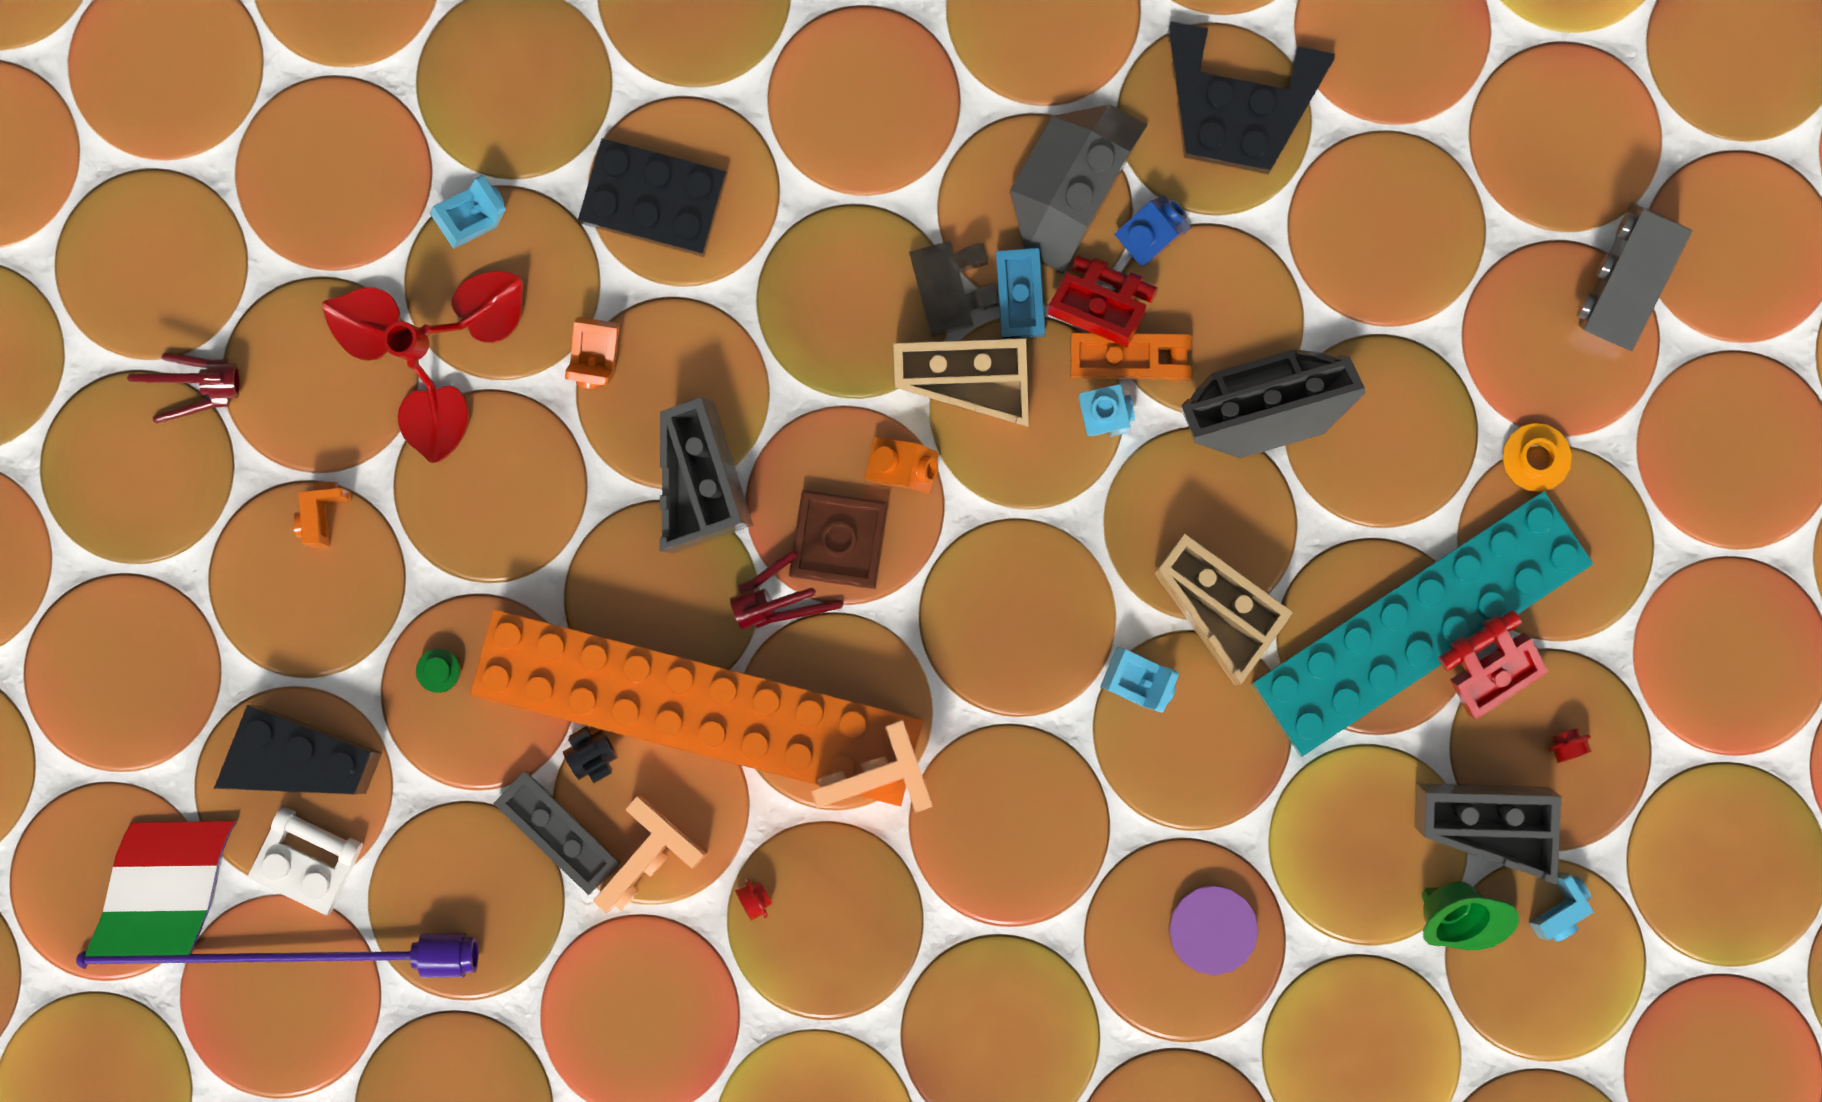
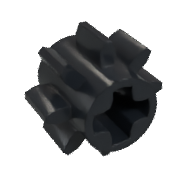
[563,726,618,783]

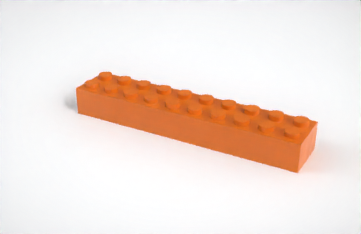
[470,609,923,807]

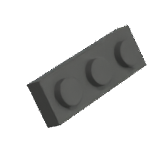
[493,771,621,895]

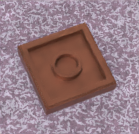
[789,490,888,590]

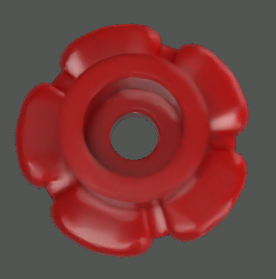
[1548,728,1592,763]
[734,879,772,921]

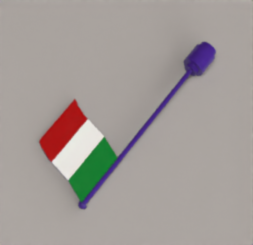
[76,821,479,978]

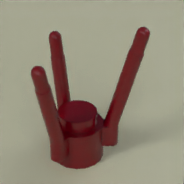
[127,353,240,423]
[730,550,843,630]

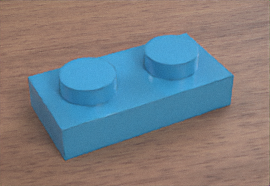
[996,248,1045,339]

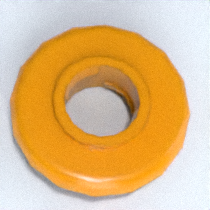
[1502,423,1572,492]

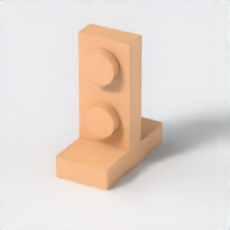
[811,720,933,813]
[593,796,707,913]

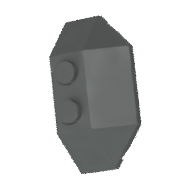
[1010,104,1147,274]
[1181,349,1365,458]

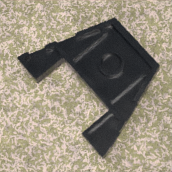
[1167,21,1335,174]

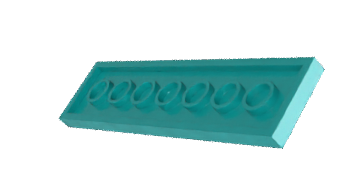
[1251,491,1593,757]

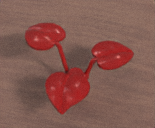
[322,271,523,463]

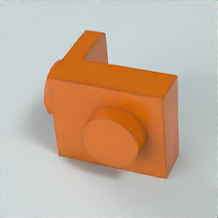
[565,317,620,389]
[864,437,939,494]
[294,482,351,548]

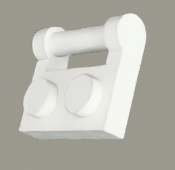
[247,805,363,915]

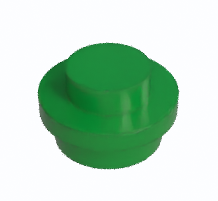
[416,649,461,693]

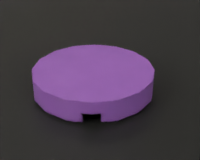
[1168,885,1258,975]

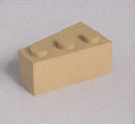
[893,339,1029,427]
[1154,534,1293,686]

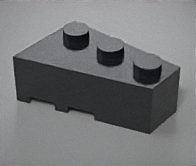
[214,705,382,794]

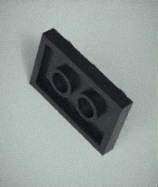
[578,138,727,257]

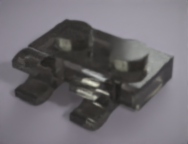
[909,240,999,337]

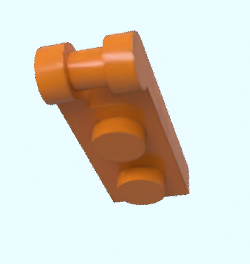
[1070,333,1192,381]

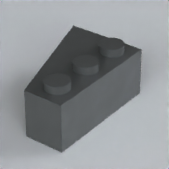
[1577,202,1693,351]
[660,397,753,553]
[1414,783,1561,885]

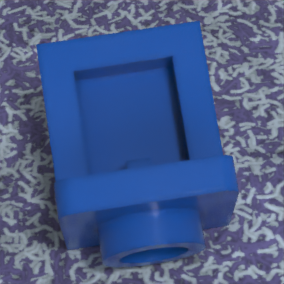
[1114,195,1191,267]

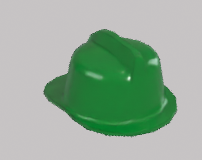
[1422,881,1519,950]

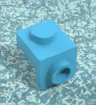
[430,175,505,249]
[1078,384,1135,437]
[1100,647,1179,713]
[1529,872,1594,942]

